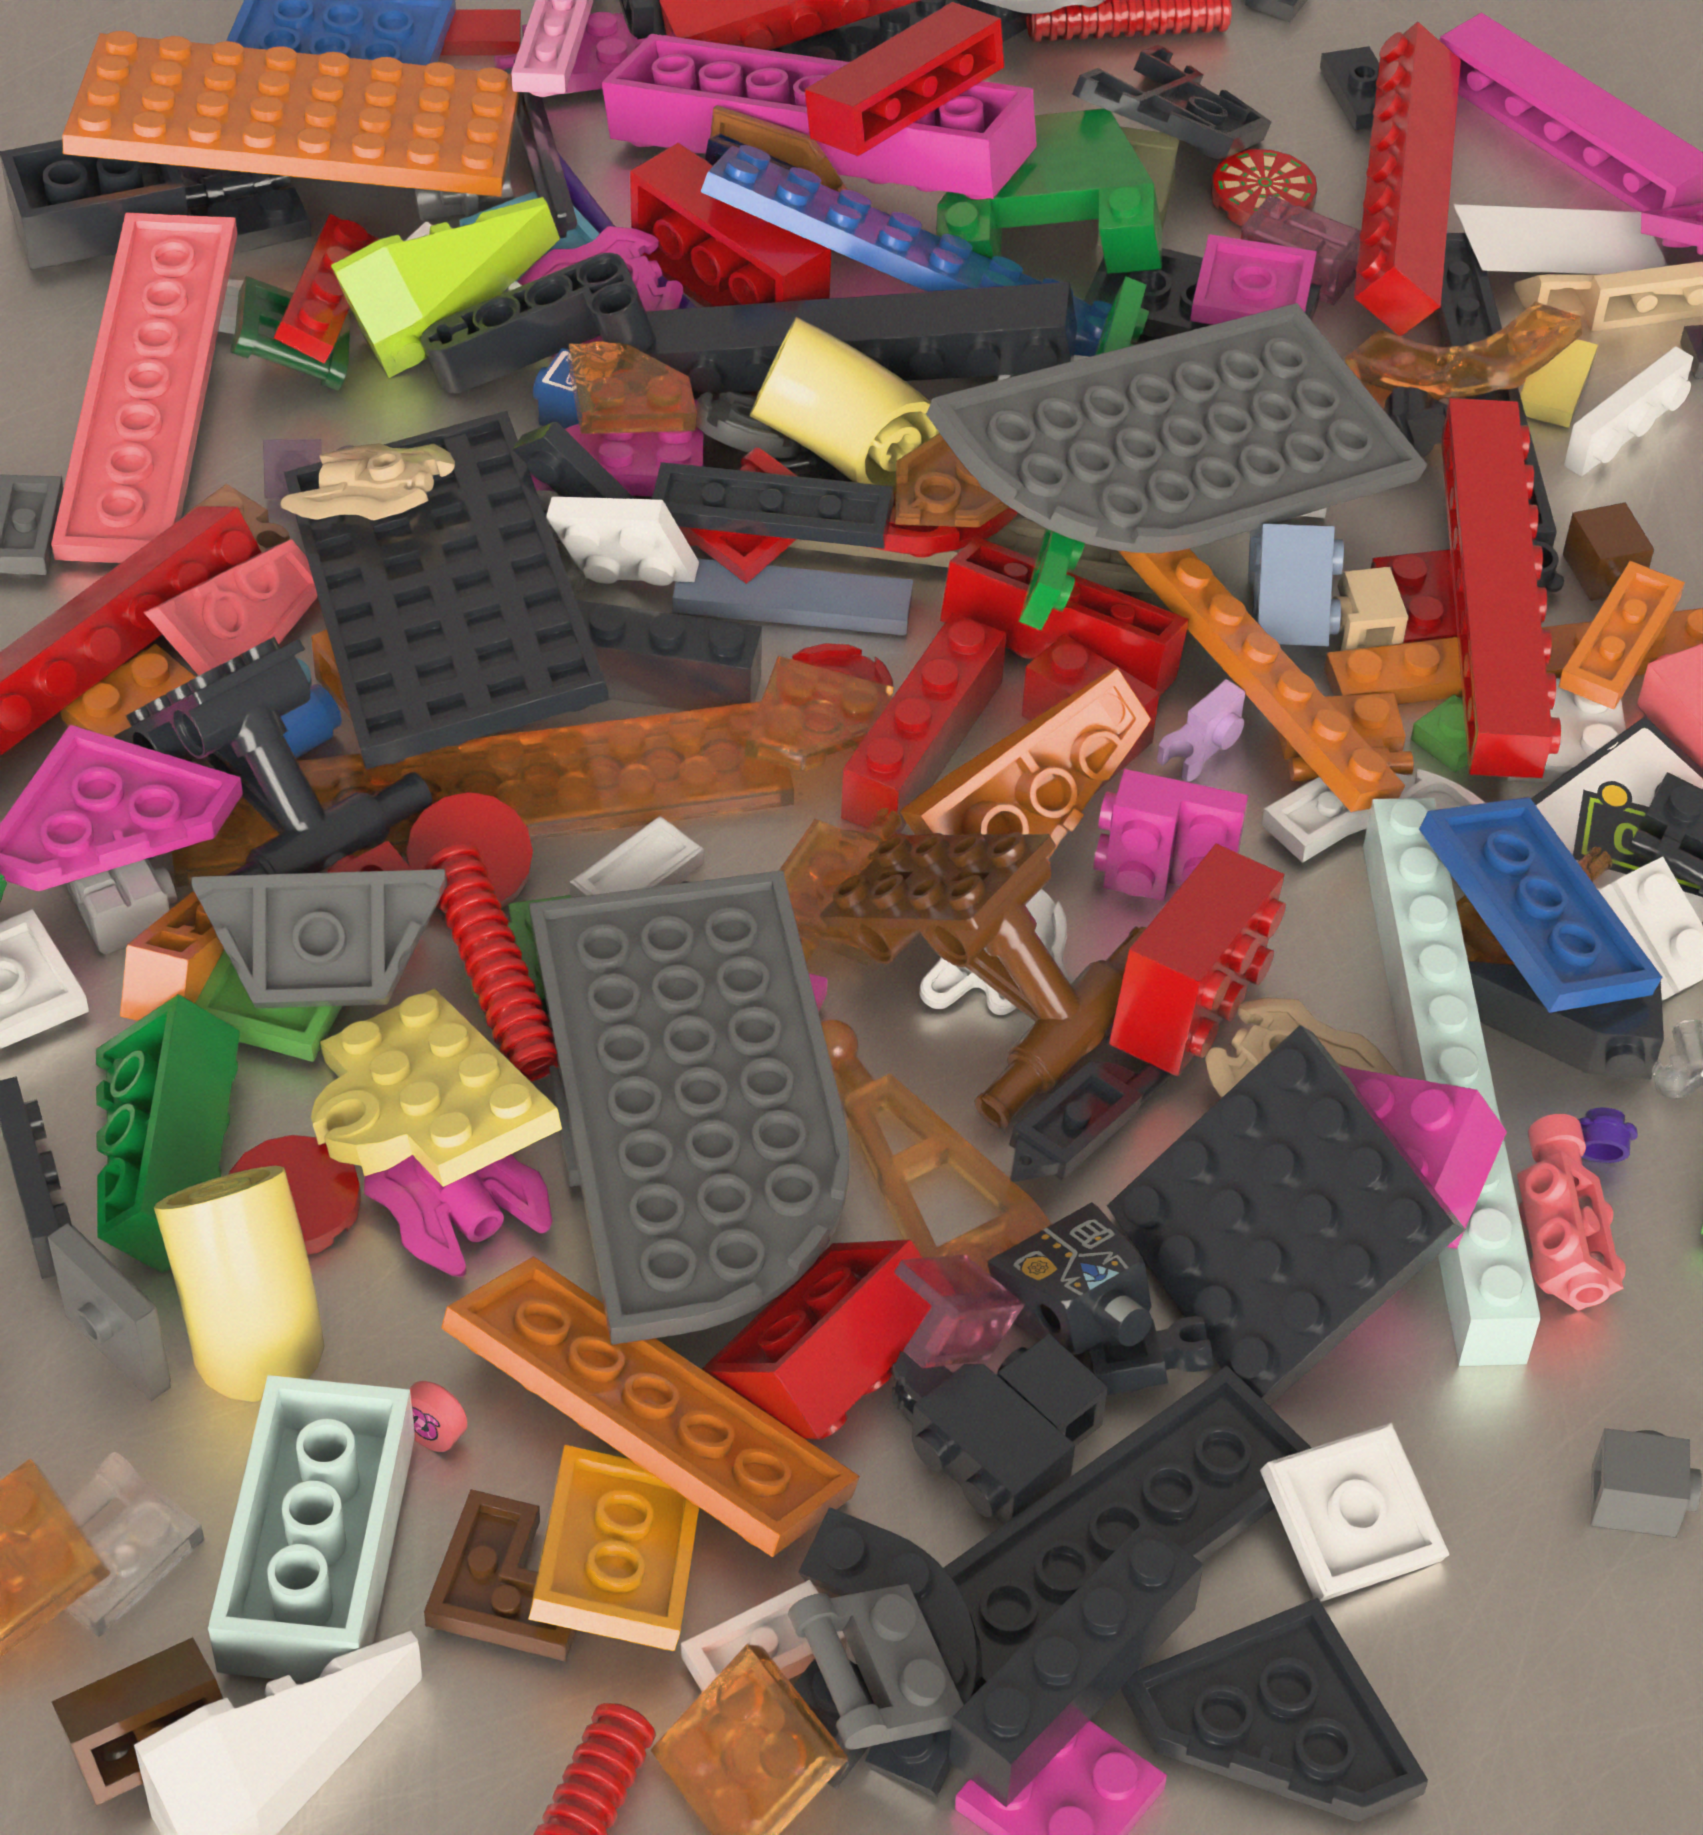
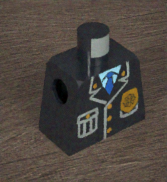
[987,1202,1152,1354]

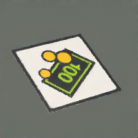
[1531,716,1703,925]

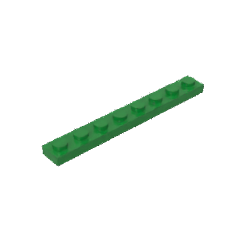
[1019,277,1149,630]

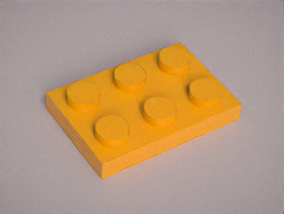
[529,1445,699,1651]

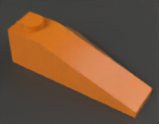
[899,668,1151,865]

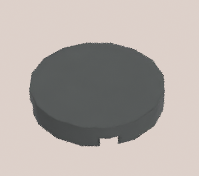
[692,391,802,458]

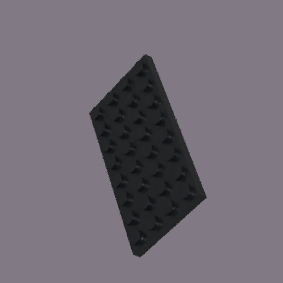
[283,410,610,770]

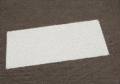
[1453,204,1668,275]

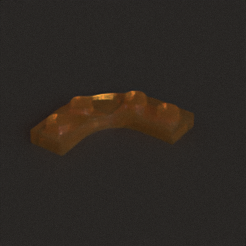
[1345,302,1582,401]

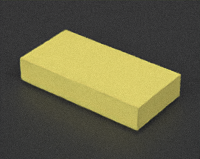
[1520,331,1598,428]

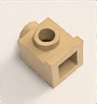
[1333,567,1408,651]

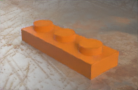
[1558,561,1685,709]

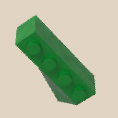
[96,994,240,1273]

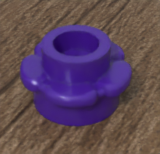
[1578,1107,1638,1163]

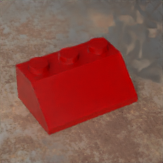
[702,1239,953,1440]

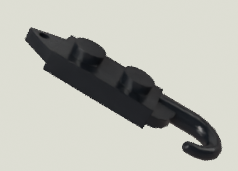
[1009,1034,1171,1182]

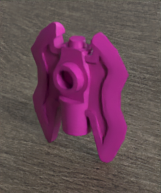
[517,226,683,358]
[364,1154,553,1277]

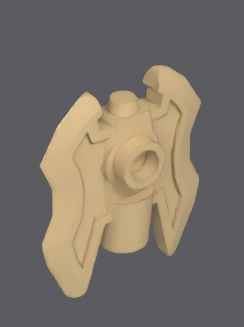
[281,443,455,520]
[1205,997,1400,1098]

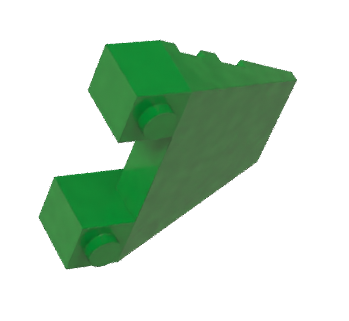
[936,108,1162,274]

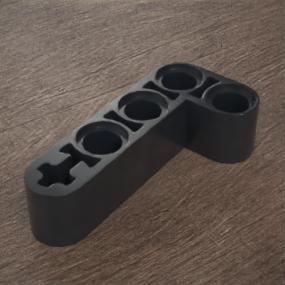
[421,253,655,393]

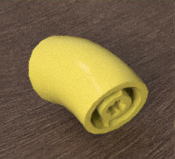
[750,317,939,494]
[154,1166,325,1402]

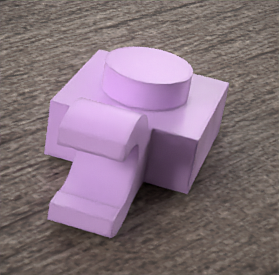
[1157,679,1245,782]

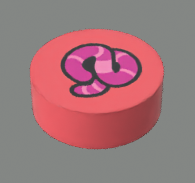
[409,1381,467,1452]

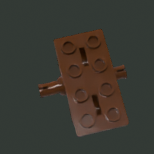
[819,832,1146,1129]

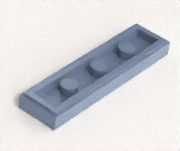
[672,558,913,636]

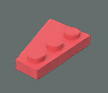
[144,539,318,676]

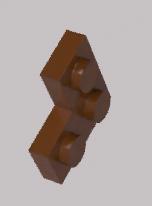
[424,1489,577,1662]

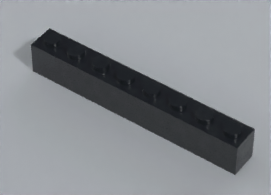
[619,282,1077,399]

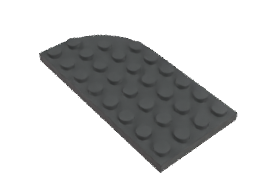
[926,303,1428,553]
[529,870,849,1345]

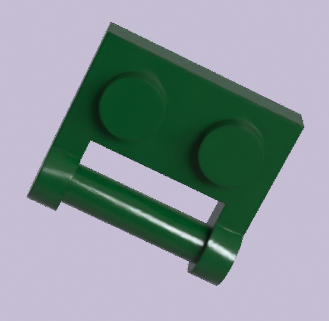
[230,276,351,391]

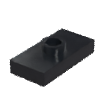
[1320,46,1379,130]

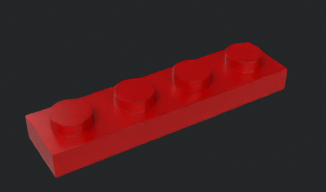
[273,213,379,364]

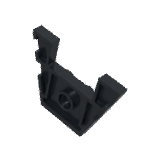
[1072,44,1272,159]

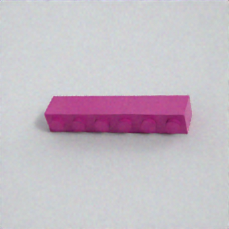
[1439,12,1703,212]

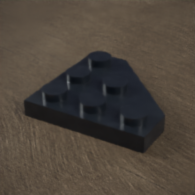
[1121,1598,1428,1822]

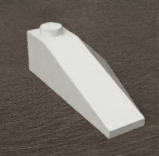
[134,1630,423,1835]

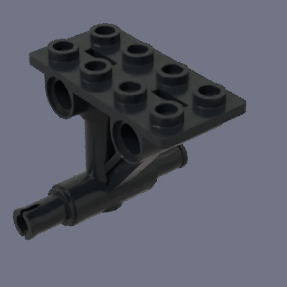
[114,637,432,876]

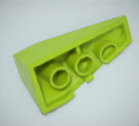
[331,197,560,378]

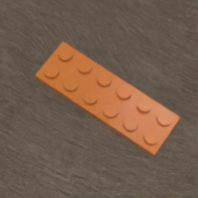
[441,1256,860,1557]

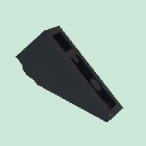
[1468,961,1664,1079]

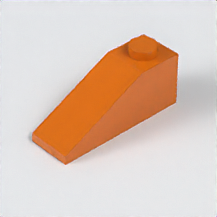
[120,891,224,1021]

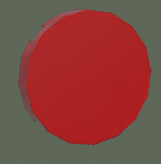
[406,792,533,911]
[228,1135,361,1255]

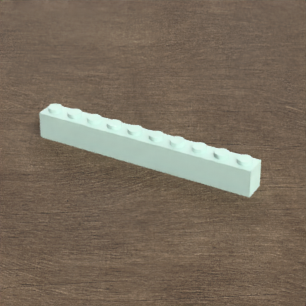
[1363,798,1540,1366]

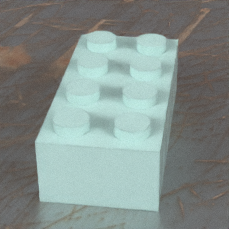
[208,1375,415,1682]

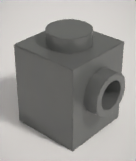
[1591,1428,1702,1537]

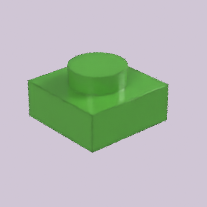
[1411,695,1468,773]

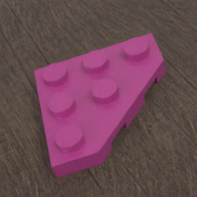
[529,393,703,496]
[0,725,243,892]

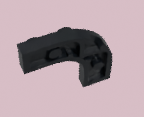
[798,1507,982,1797]

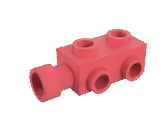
[1517,1114,1626,1311]

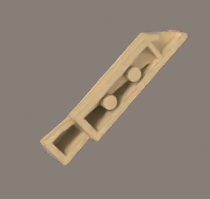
[1514,262,1703,332]

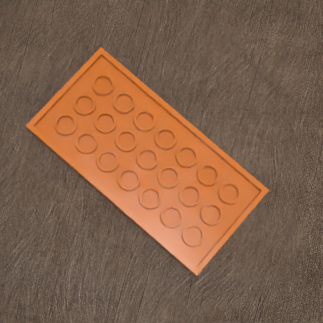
[62,31,520,197]

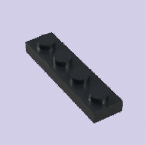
[652,462,894,549]

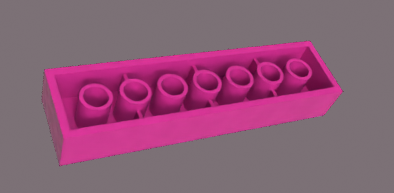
[602,34,1037,200]

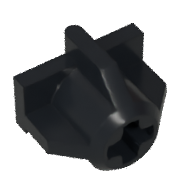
[1383,386,1448,458]

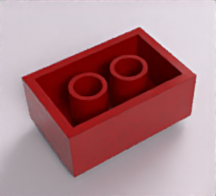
[1109,843,1286,1077]

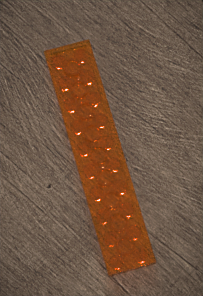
[172,700,794,887]

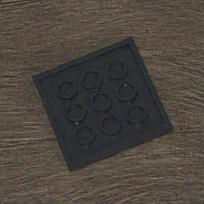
[1106,1025,1466,1407]

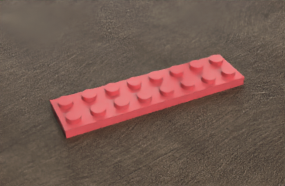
[51,213,238,563]

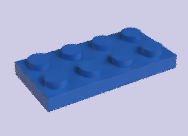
[1419,797,1662,1013]

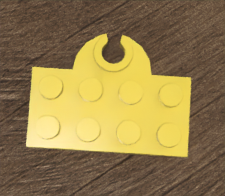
[311,988,562,1187]

